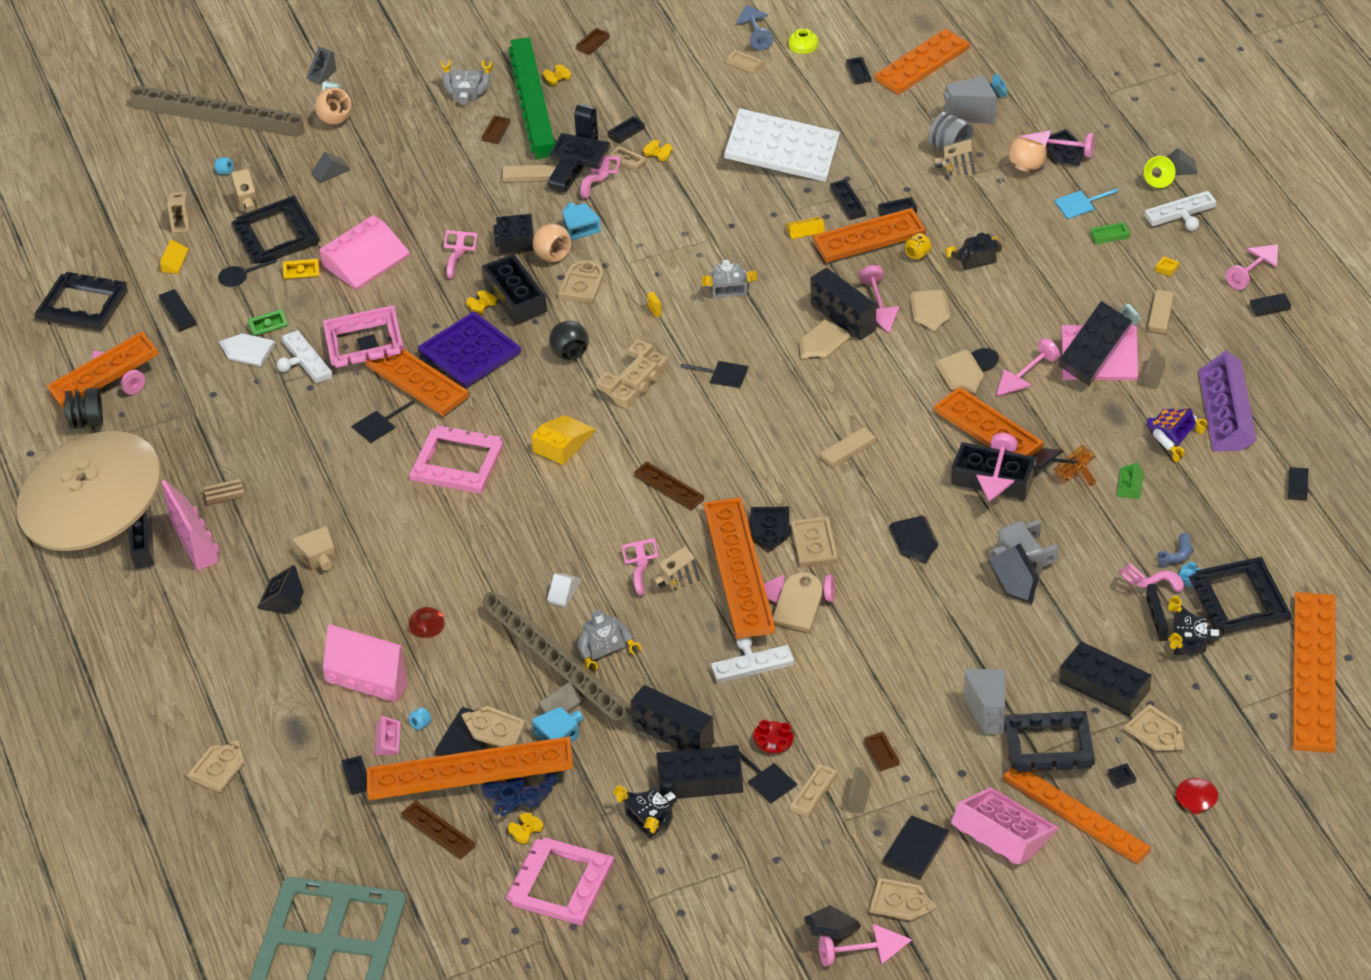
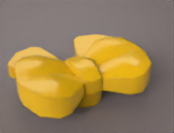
[543,65,571,86]
[643,140,673,161]
[466,290,497,315]
[508,813,544,844]

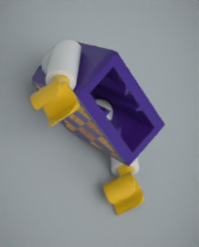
[1147,408,1208,462]

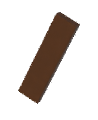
[634,461,704,511]
[401,800,476,859]

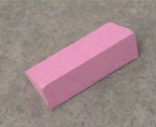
[374,716,401,755]

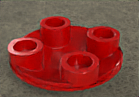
[753,720,794,753]
[1176,778,1218,814]

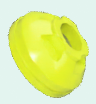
[788,29,819,54]
[1143,156,1176,188]

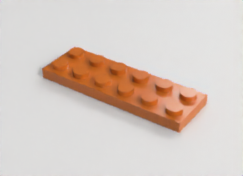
[875,28,970,95]
[813,208,926,263]
[47,331,159,409]
[366,342,469,416]
[934,387,1044,456]

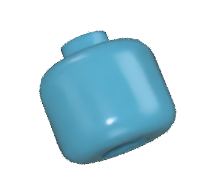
[214,157,233,175]
[409,707,431,730]

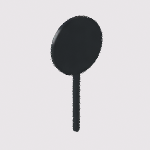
[218,259,277,287]
[971,348,999,370]

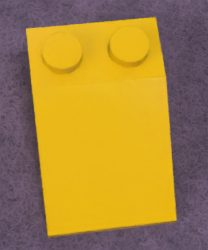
[531,415,596,465]

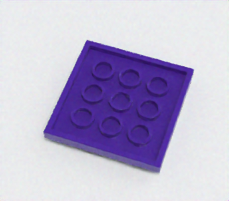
[418,311,521,388]

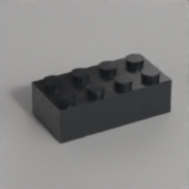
[482,254,547,324]
[810,267,876,341]
[1058,301,1132,386]
[951,442,1036,500]
[1059,641,1152,716]
[631,685,714,750]
[656,745,743,799]

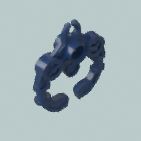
[481,772,558,816]

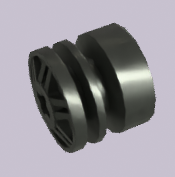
[64,388,103,429]

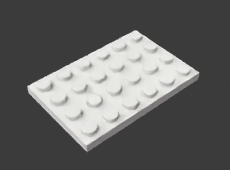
[724,108,840,182]

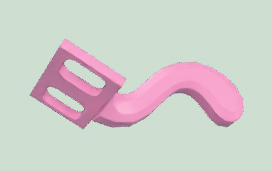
[580,156,621,199]
[444,230,478,279]
[622,538,659,596]
[1118,563,1184,593]

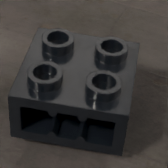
[493,214,534,254]

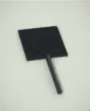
[681,361,749,389]
[351,400,414,443]
[1032,448,1077,468]
[739,750,798,804]

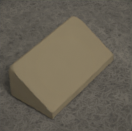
[1143,348,1165,389]
[539,682,584,714]
[848,767,871,814]

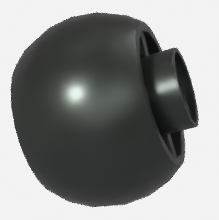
[549,320,589,360]

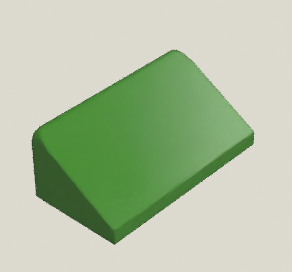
[247,309,288,336]
[1117,463,1144,499]

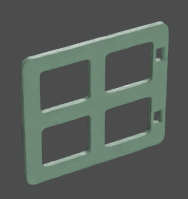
[250,877,406,980]

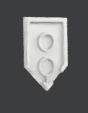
[219,333,276,367]

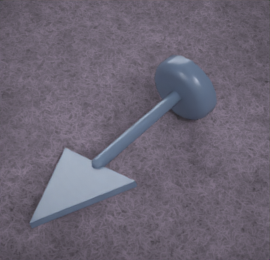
[736,5,773,51]

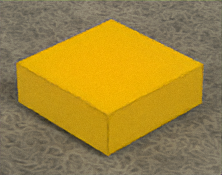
[1155,256,1180,277]
[647,292,662,317]

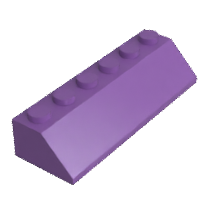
[1198,350,1257,452]

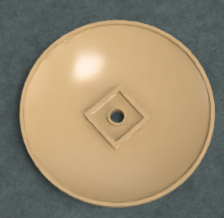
[17,431,161,551]

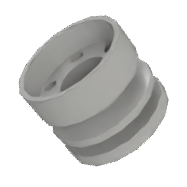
[928,112,974,150]

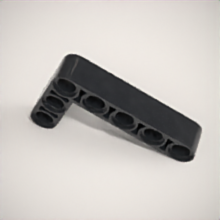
[548,104,598,192]

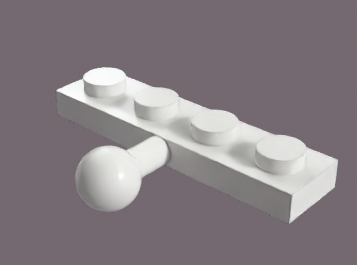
[1144,191,1217,231]
[277,330,332,383]
[711,637,794,684]

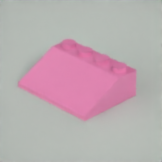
[319,215,410,290]
[1061,325,1138,380]
[161,480,220,570]
[323,624,407,702]
[951,787,1059,865]

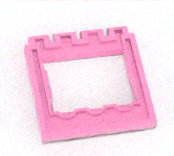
[323,305,404,368]
[409,425,504,494]
[506,837,614,926]

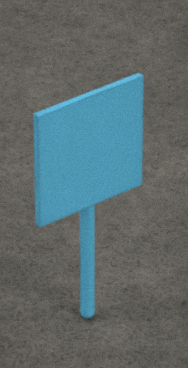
[1054,189,1118,219]

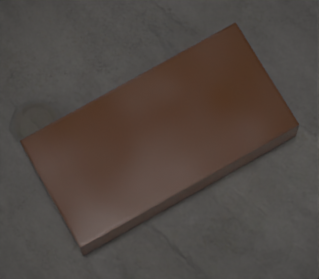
[576,28,610,55]
[482,115,510,144]
[864,732,899,771]

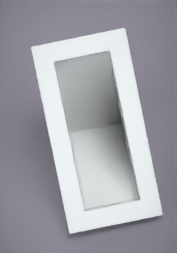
[547,573,581,608]

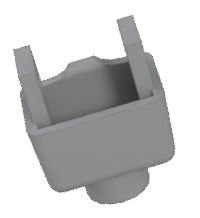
[989,520,1059,574]

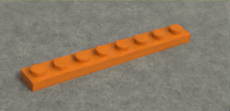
[1003,767,1151,865]

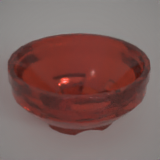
[409,607,445,638]

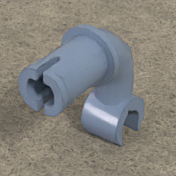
[1157,533,1194,568]

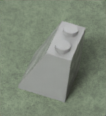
[943,76,997,124]
[964,669,1005,734]

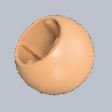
[315,87,352,125]
[1008,136,1047,172]
[532,223,571,262]

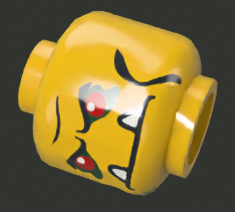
[905,233,932,260]

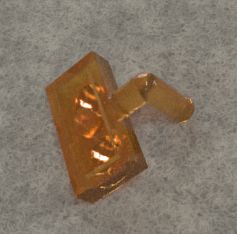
[1054,444,1096,486]

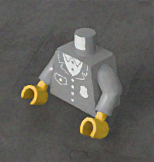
[441,59,493,105]
[702,260,758,299]
[577,610,641,671]

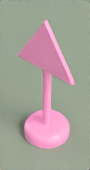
[1020,130,1095,158]
[1226,244,1278,290]
[859,265,900,333]
[996,338,1060,397]
[93,351,145,395]
[976,433,1018,502]
[764,574,835,604]
[819,924,912,966]

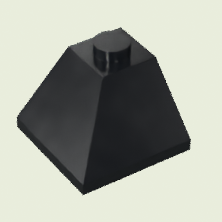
[257,565,304,614]

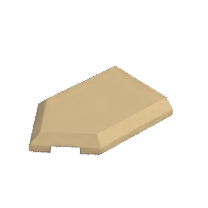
[910,290,950,333]
[799,319,851,359]
[936,350,984,395]
[1123,704,1184,751]
[462,706,526,747]
[187,740,245,792]
[869,878,937,921]

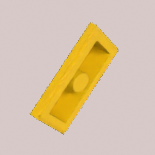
[785,216,825,239]
[160,240,189,274]
[283,259,320,279]

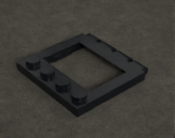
[231,195,320,264]
[35,272,128,331]
[1189,556,1292,635]
[1004,711,1095,773]

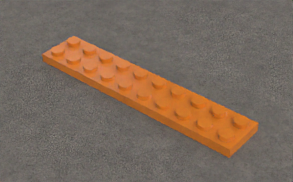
[703,497,776,639]
[1293,592,1335,753]
[367,736,574,800]

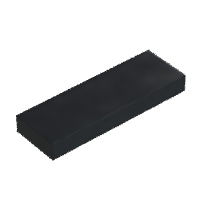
[830,179,866,220]
[158,289,197,331]
[1146,583,1168,642]

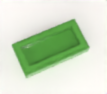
[1090,222,1130,245]

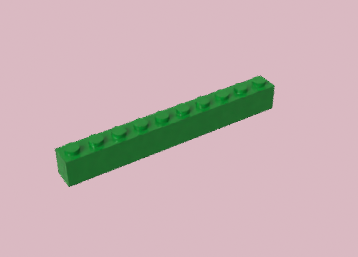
[508,37,555,160]

